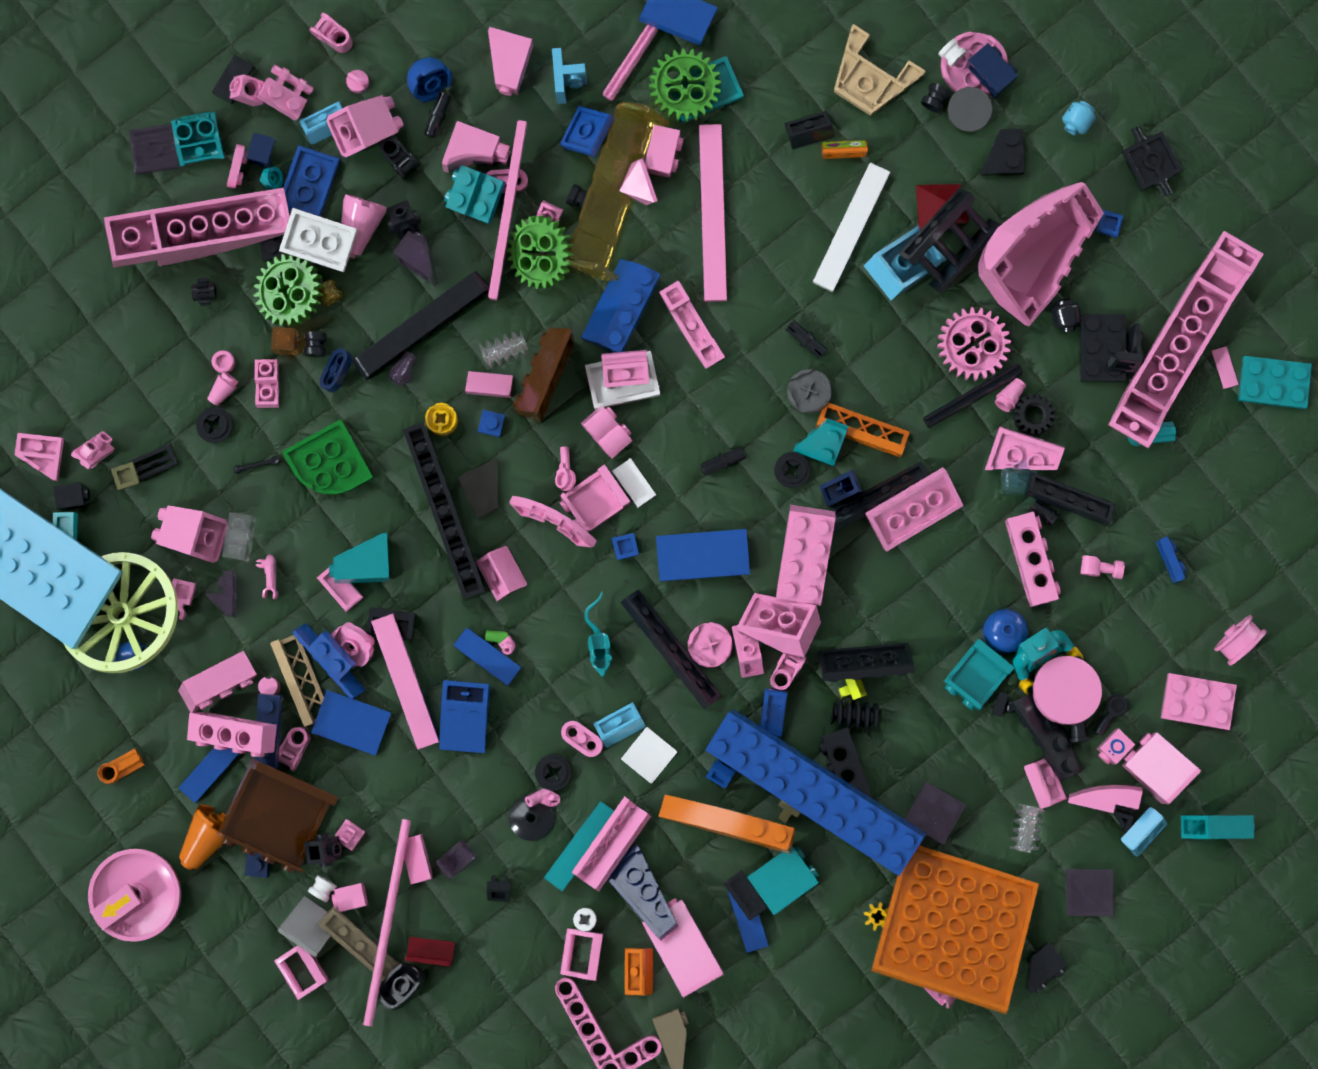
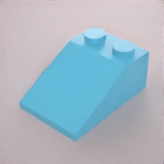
[864,226,947,301]

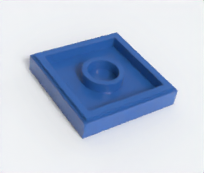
[560,106,615,157]

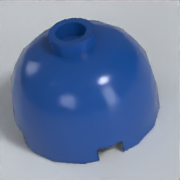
[407,57,453,102]
[982,609,1028,654]

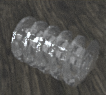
[478,329,528,369]
[1009,804,1045,853]

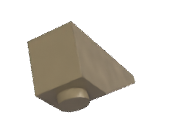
[652,1008,689,1069]

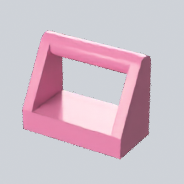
[560,928,603,981]
[275,945,329,1000]

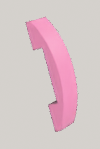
[659,280,725,369]

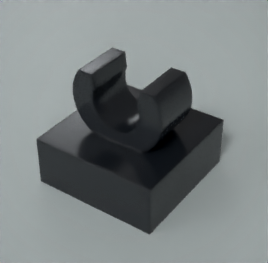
[991,692,1015,717]
[487,875,511,902]

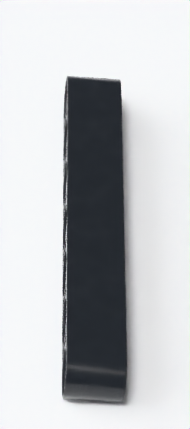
[352,271,490,380]

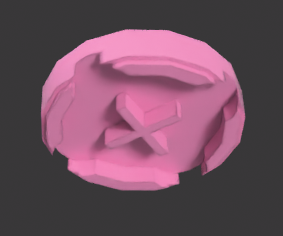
[688,622,733,668]

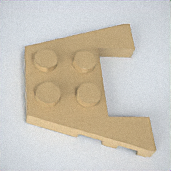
[834,24,925,116]

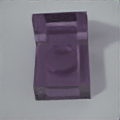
[205,571,236,618]

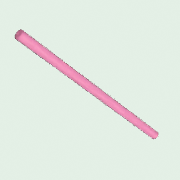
[363,819,411,1026]

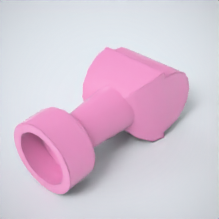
[1080,556,1125,579]

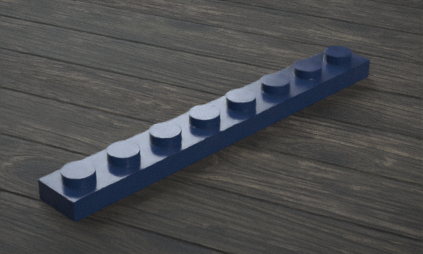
[245,693,283,878]

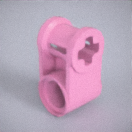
[309,13,353,53]
[770,653,806,690]
[278,727,311,772]

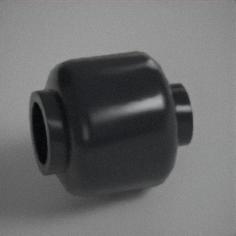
[1051,298,1082,332]

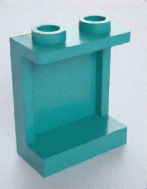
[943,639,1015,711]
[747,846,819,915]

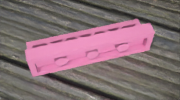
[572,797,651,892]

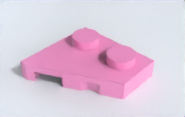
[15,433,64,481]

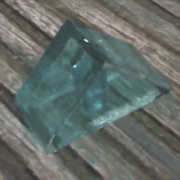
[1001,468,1037,494]

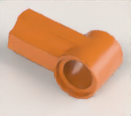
[97,748,145,784]

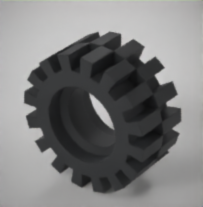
[1013,394,1055,436]

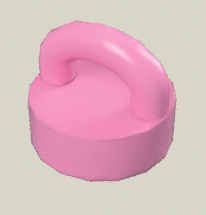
[346,70,369,93]

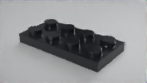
[818,642,915,682]

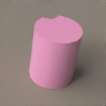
[258,677,281,695]

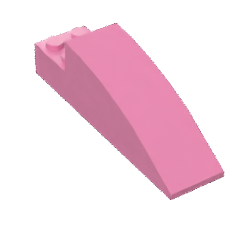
[104,188,290,268]

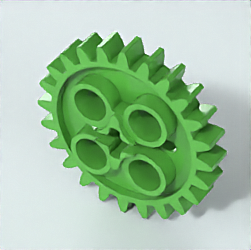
[649,48,721,122]
[506,215,574,289]
[254,254,324,327]

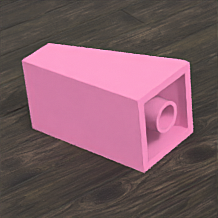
[642,898,723,997]

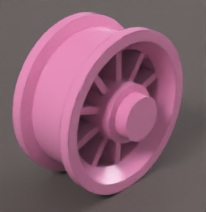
[1214,615,1267,666]

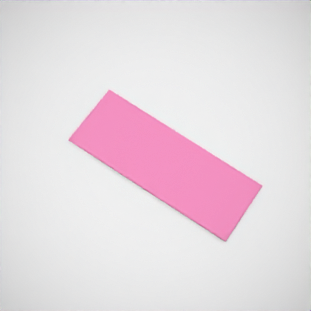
[1212,346,1239,389]

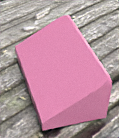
[465,371,513,398]
[1024,758,1067,809]

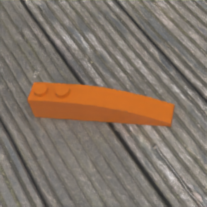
[659,795,796,854]

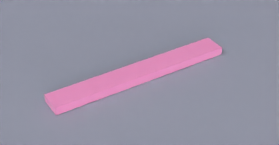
[488,120,527,301]
[699,124,727,302]

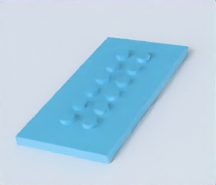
[0,488,123,649]

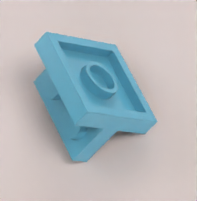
[552,48,587,104]

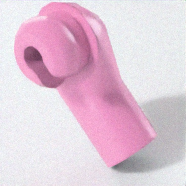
[525,789,561,807]

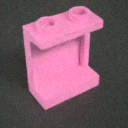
[559,464,631,533]

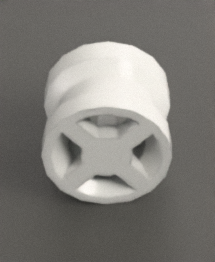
[938,38,967,67]
[308,875,337,902]
[573,908,597,931]

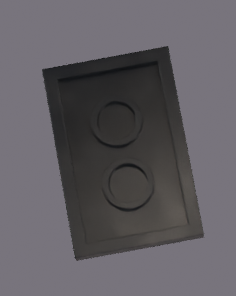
[1080,314,1126,382]

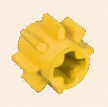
[863,902,888,931]

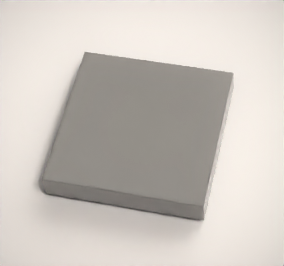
[278,896,331,957]

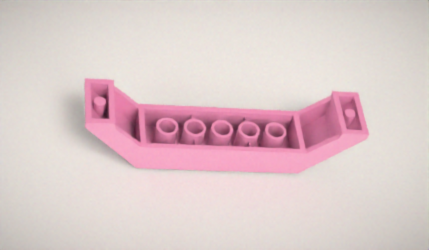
[1108,231,1263,448]

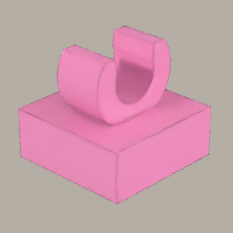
[335,819,366,851]

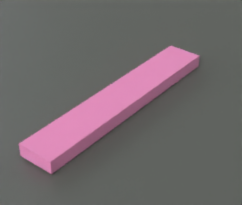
[371,613,439,749]

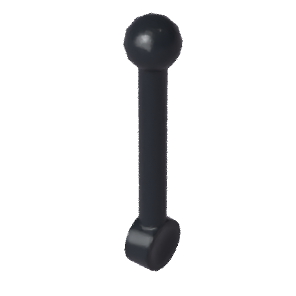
[233,456,280,474]

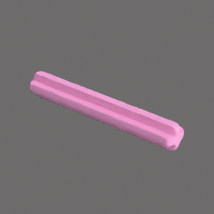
[603,24,658,101]

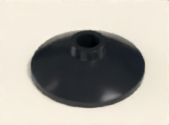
[509,795,554,841]

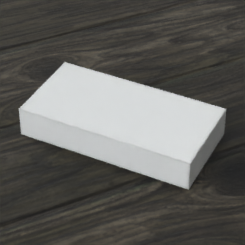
[612,458,656,508]

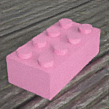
[776,505,835,605]

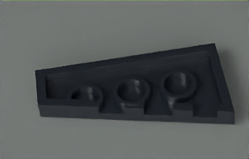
[1008,693,1082,781]

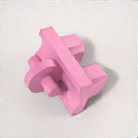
[71,431,115,469]

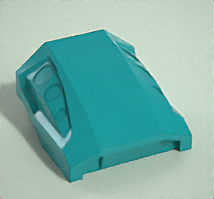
[171,112,224,166]

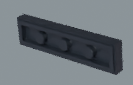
[1024,472,1115,526]

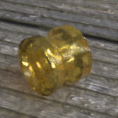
[318,279,343,306]

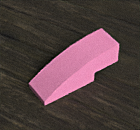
[1068,785,1142,813]

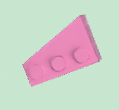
[178,651,257,713]

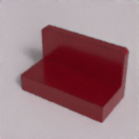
[405,936,455,966]

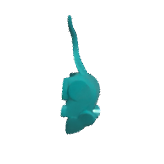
[584,592,612,677]

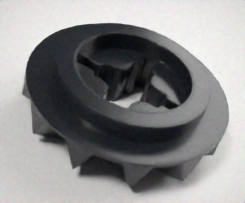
[196,407,233,443]
[774,452,810,488]
[535,754,572,791]

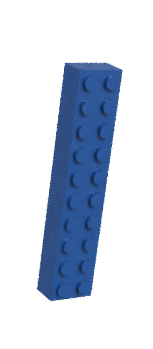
[705,709,927,876]

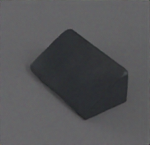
[784,111,834,149]

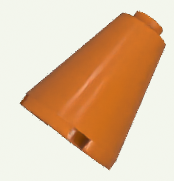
[179,804,226,870]

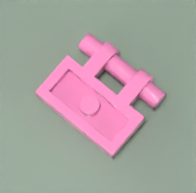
[257,65,313,120]

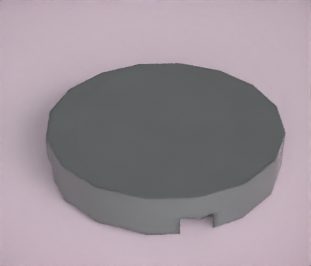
[947,87,992,132]
[787,369,832,414]

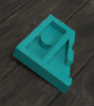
[793,418,849,466]

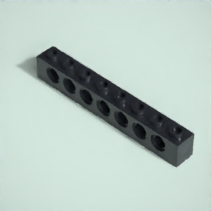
[403,422,487,601]

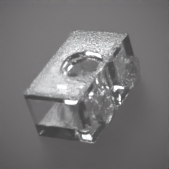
[222,512,256,562]

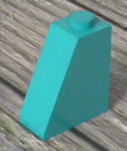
[329,533,389,584]
[1181,815,1255,839]

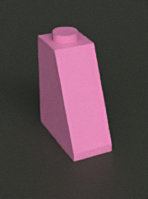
[488,27,533,96]

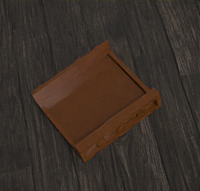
[217,758,338,873]

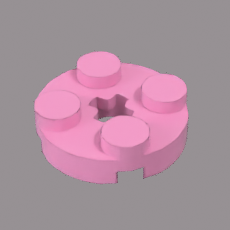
[331,622,375,668]

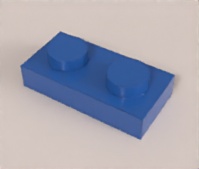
[1156,536,1186,584]

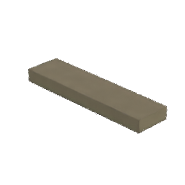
[318,906,400,981]

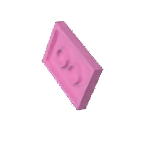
[1161,673,1237,730]

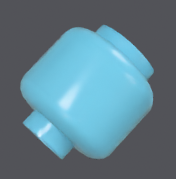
[1062,101,1096,135]

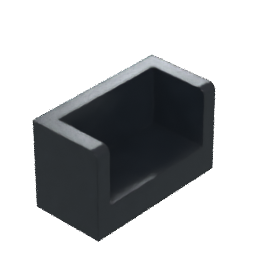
[366,607,417,641]

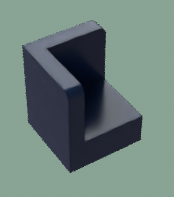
[246,133,275,168]

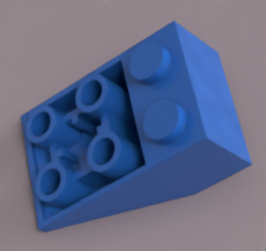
[439,680,491,753]

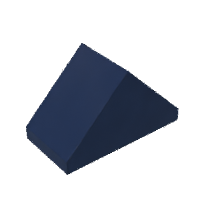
[819,470,862,507]

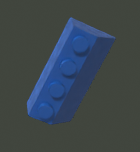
[581,259,660,353]

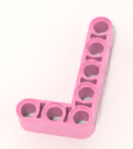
[555,977,662,1069]

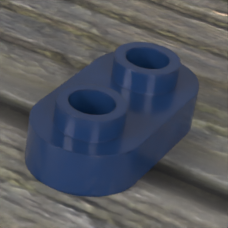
[320,348,353,393]

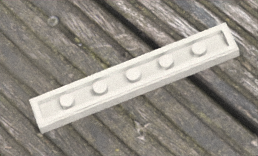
[813,163,890,292]

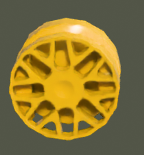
[425,403,458,436]

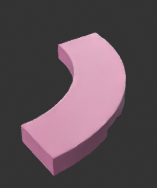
[509,496,597,547]

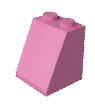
[1122,732,1201,804]

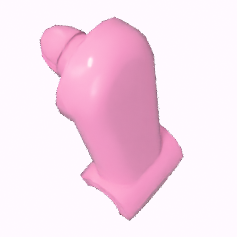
[256,554,279,600]

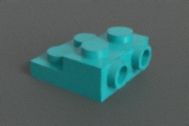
[444,165,506,224]

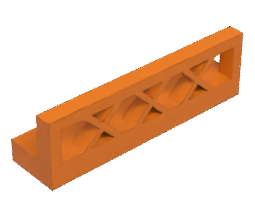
[816,403,910,458]

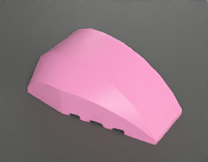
[978,182,1104,327]

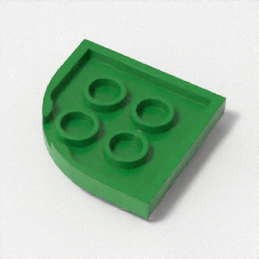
[282,419,374,495]

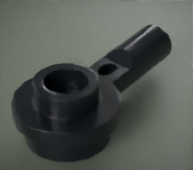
[1094,694,1128,736]

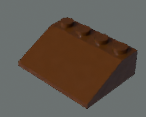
[513,328,575,424]

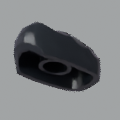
[378,963,426,1011]

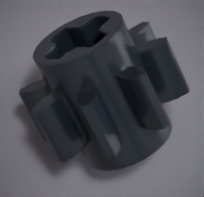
[191,278,217,306]

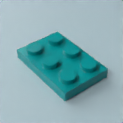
[666,56,744,124]
[1238,356,1312,409]

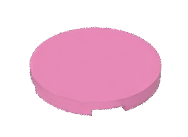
[941,32,1008,95]
[1033,656,1102,725]

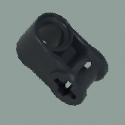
[380,137,420,180]

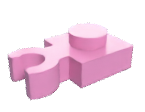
[172,578,197,620]

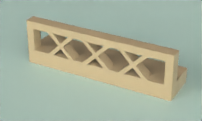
[270,635,324,727]

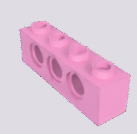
[1005,512,1061,608]
[187,712,277,757]

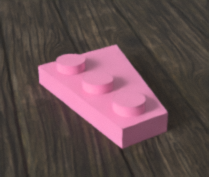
[985,426,1065,470]

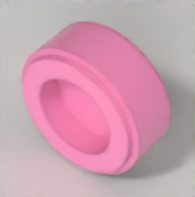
[212,350,235,373]

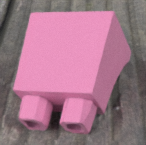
[327,95,404,157]
[442,121,510,173]
[151,505,228,563]

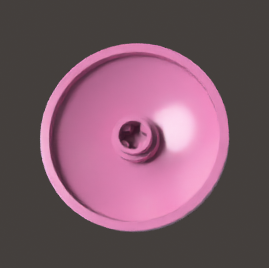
[88,849,181,941]

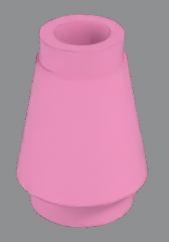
[207,372,238,406]
[995,378,1026,412]

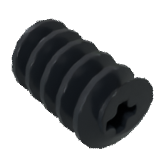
[830,697,879,731]

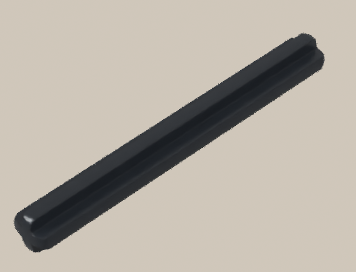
[923,363,1023,428]

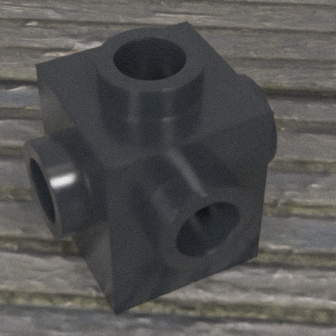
[387,200,421,240]
[304,833,342,867]

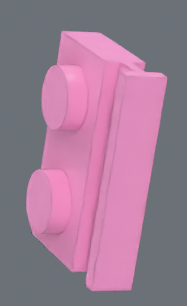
[601,350,649,388]

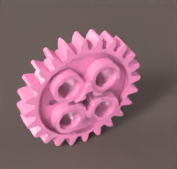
[937,307,1011,381]

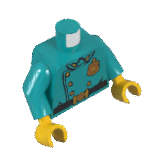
[1013,628,1084,695]

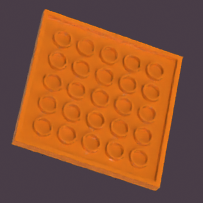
[871,846,1039,1014]

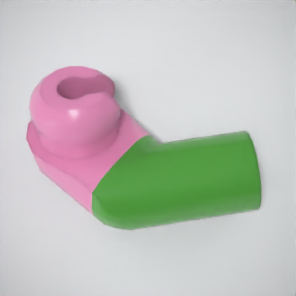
[485,630,515,655]

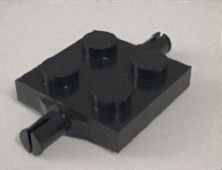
[1121,125,1183,197]

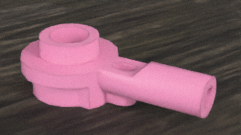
[555,446,576,491]

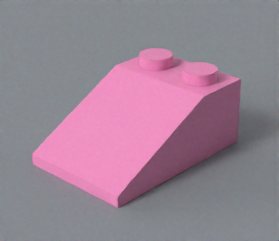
[737,593,821,657]

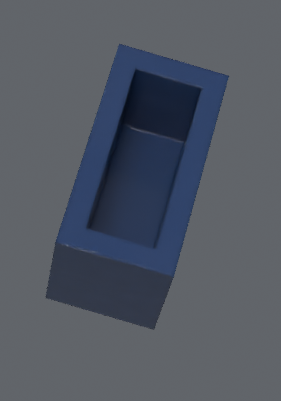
[966,43,1018,99]

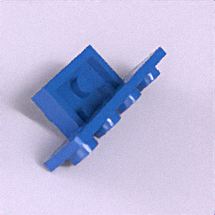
[292,623,365,699]

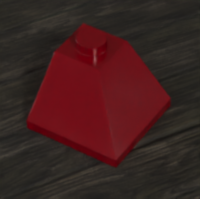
[915,184,969,230]

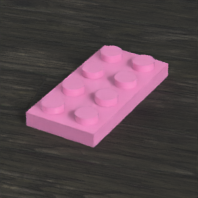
[865,467,963,552]

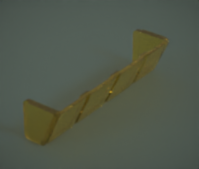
[568,101,670,281]

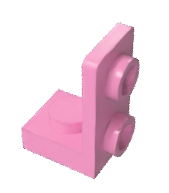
[732,625,764,678]

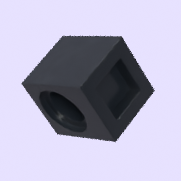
[54,482,91,511]

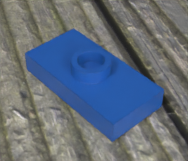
[760,688,788,737]

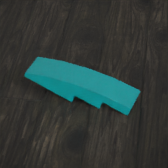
[544,801,614,891]

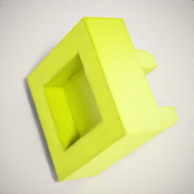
[838,679,867,700]

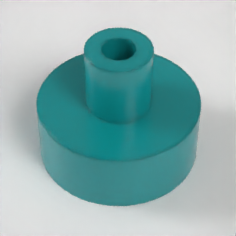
[260,167,283,190]

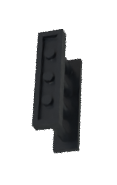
[899,187,1000,293]

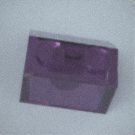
[393,231,437,286]

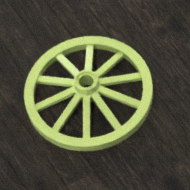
[64,552,178,673]

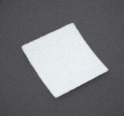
[621,727,677,784]

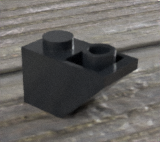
[1025,942,1067,994]

